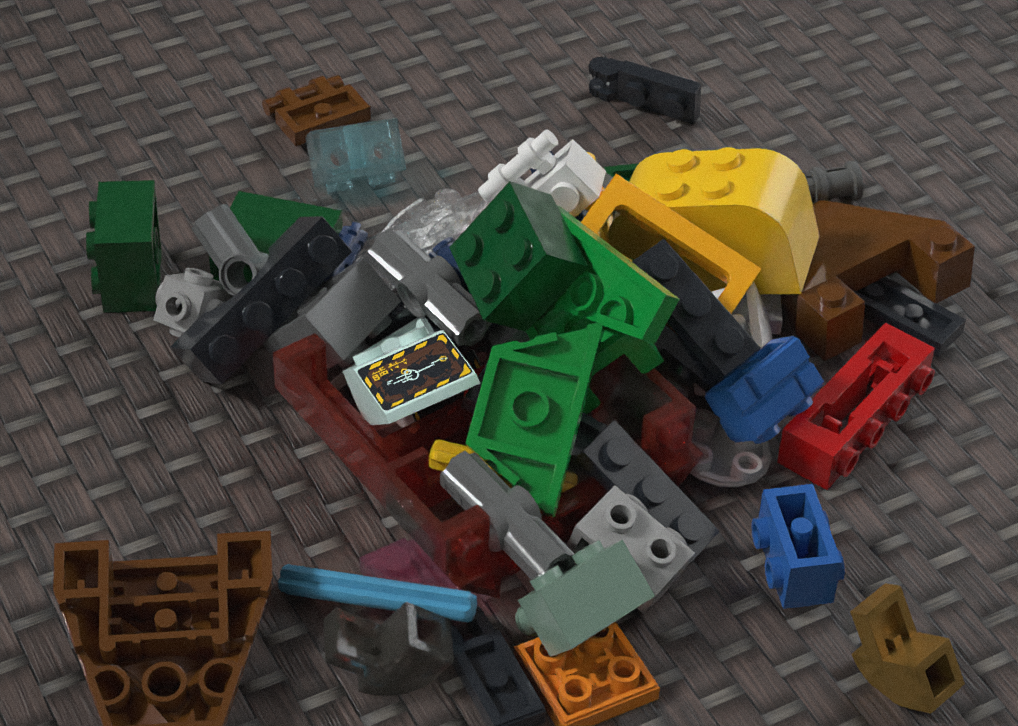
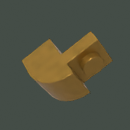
[850,583,965,714]

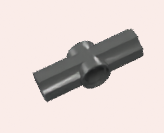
[191,204,269,296]
[368,229,492,347]
[440,451,574,580]

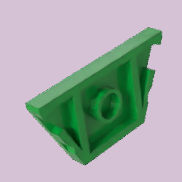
[465,323,605,518]

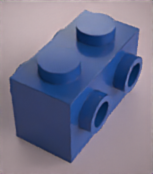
[751,484,845,609]

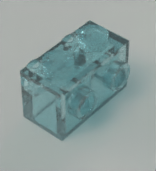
[305,118,406,193]

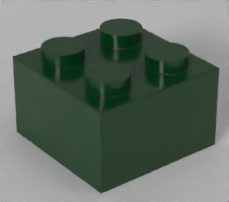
[86,180,162,313]
[449,181,588,332]

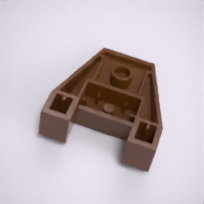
[781,200,975,361]

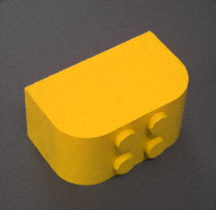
[608,147,819,295]

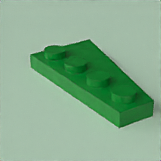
[551,206,680,344]

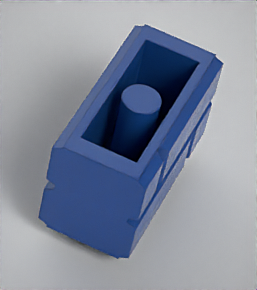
[704,336,824,444]

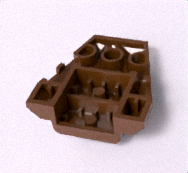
[53,530,273,726]

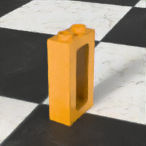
[581,174,762,335]

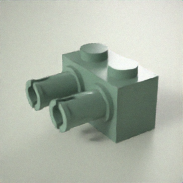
[515,540,655,657]

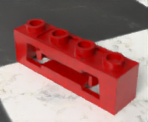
[777,323,935,490]

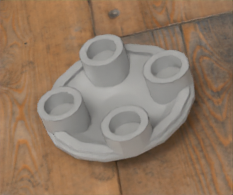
[674,409,772,487]

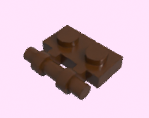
[262,75,371,146]

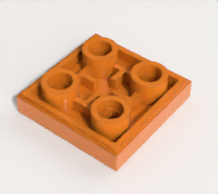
[513,621,660,726]

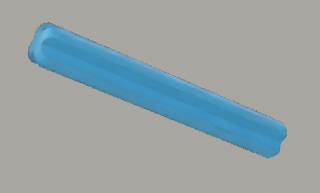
[278,564,477,622]

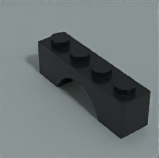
[170,216,352,385]

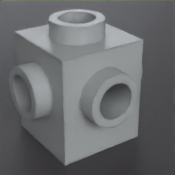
[153,268,231,337]

